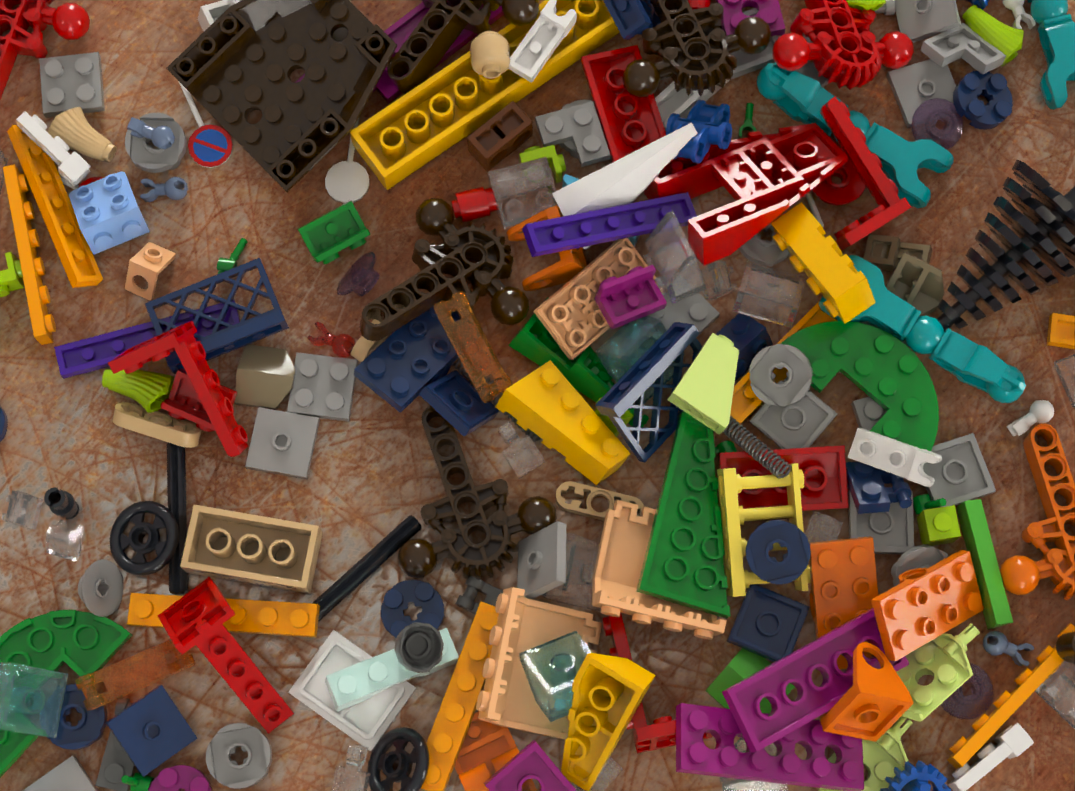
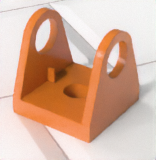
[506,205,588,291]
[820,642,914,742]

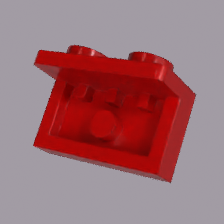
[160,368,237,432]

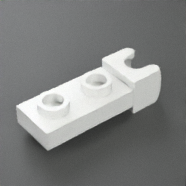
[509,0,577,83]
[16,111,91,187]
[848,427,942,487]
[948,723,1034,791]

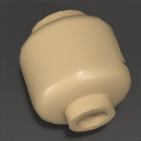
[470,31,510,79]

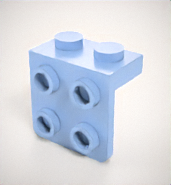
[69,171,150,255]

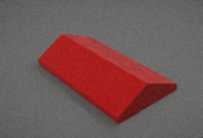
[580,45,666,162]
[719,445,849,511]

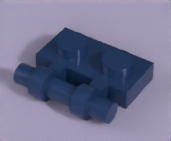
[846,461,912,514]

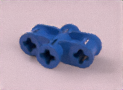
[666,100,732,164]

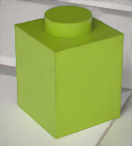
[916,505,961,546]

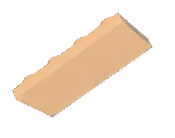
[533,238,661,360]

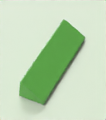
[956,499,1013,630]

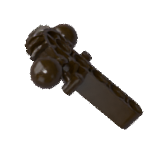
[387,0,539,94]
[622,0,772,97]
[359,198,529,341]
[397,406,557,580]

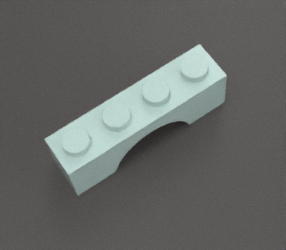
[325,628,459,712]

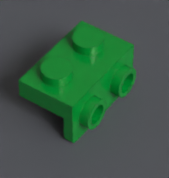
[297,200,370,264]

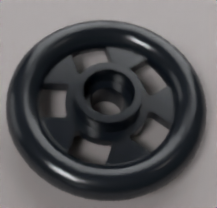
[109,501,179,576]
[367,727,429,791]

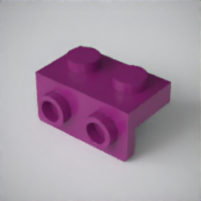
[594,265,667,330]

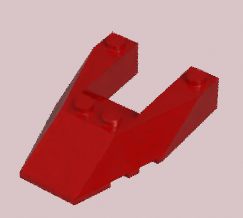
[644,123,848,266]

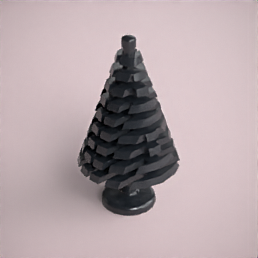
[937,160,1075,332]

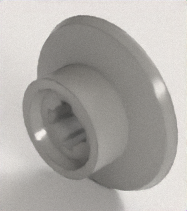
[78,559,124,617]

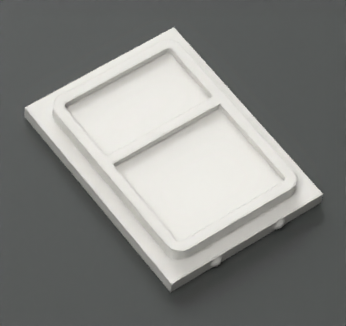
[288,630,416,752]

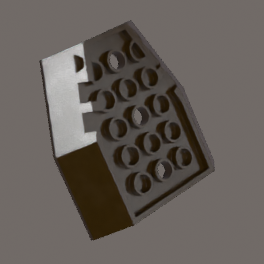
[166,0,397,192]

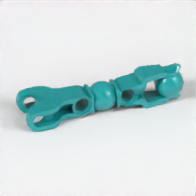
[1027,0,1075,110]
[757,63,954,208]
[819,255,1026,403]

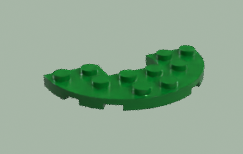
[781,321,939,451]
[0,610,133,778]

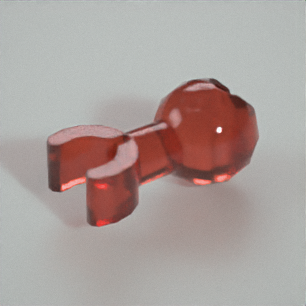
[307,322,355,358]

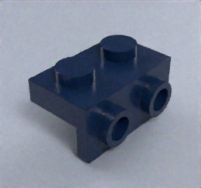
[702,311,773,381]

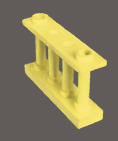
[717,463,811,597]

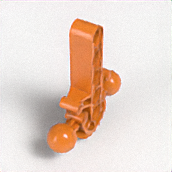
[1000,424,1075,600]

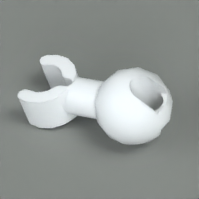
[1002,0,1036,30]
[1006,400,1054,437]

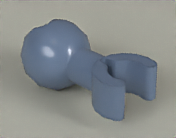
[127,117,175,149]
[140,177,188,202]
[983,630,1034,666]

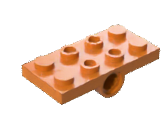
[809,536,878,669]
[871,550,984,661]
[454,711,537,791]

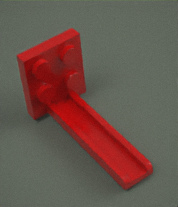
[820,96,912,251]
[108,320,248,457]
[158,576,294,734]
[602,613,713,754]

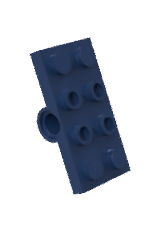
[354,300,483,413]

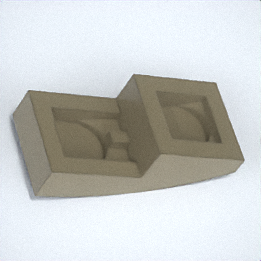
[863,234,932,272]

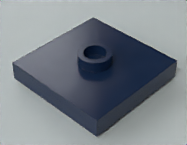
[419,370,499,437]
[727,584,810,662]
[106,685,197,777]

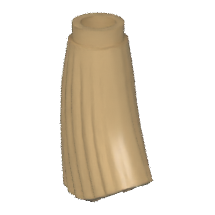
[48,107,117,162]

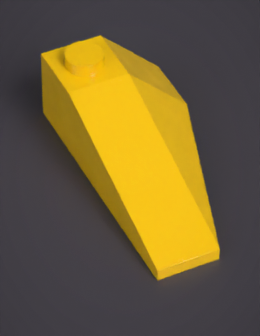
[561,653,656,791]

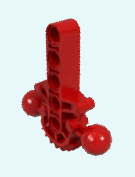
[0,0,90,100]
[772,0,914,90]

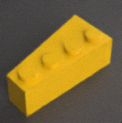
[771,202,876,324]
[495,360,631,485]

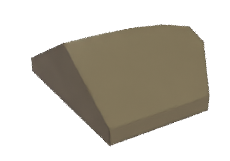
[885,252,944,316]
[235,344,296,410]

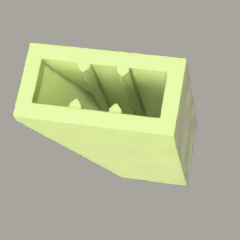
[667,333,739,435]

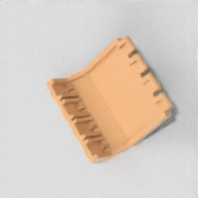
[592,499,727,640]
[476,587,602,740]

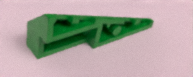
[509,297,649,427]

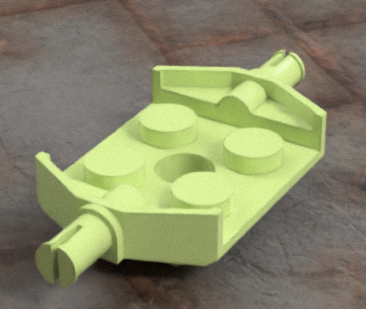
[897,623,980,722]
[817,717,913,791]

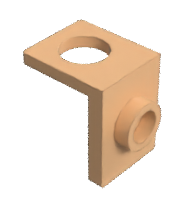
[125,242,176,301]

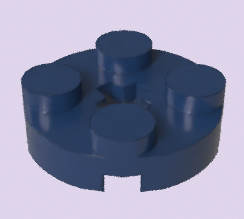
[953,71,1013,130]
[746,520,811,585]
[381,580,445,639]
[40,684,107,750]

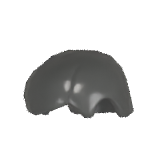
[394,622,444,673]

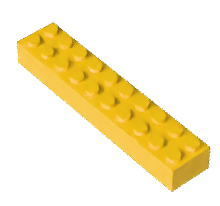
[350,0,620,190]

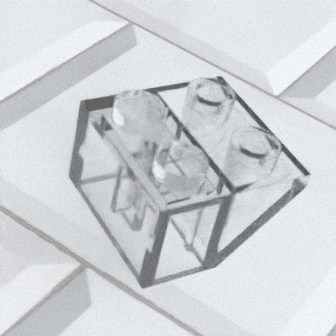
[488,157,558,229]

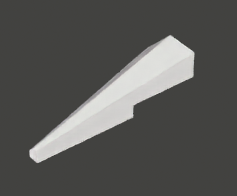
[552,122,698,250]

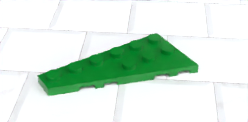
[637,412,731,619]

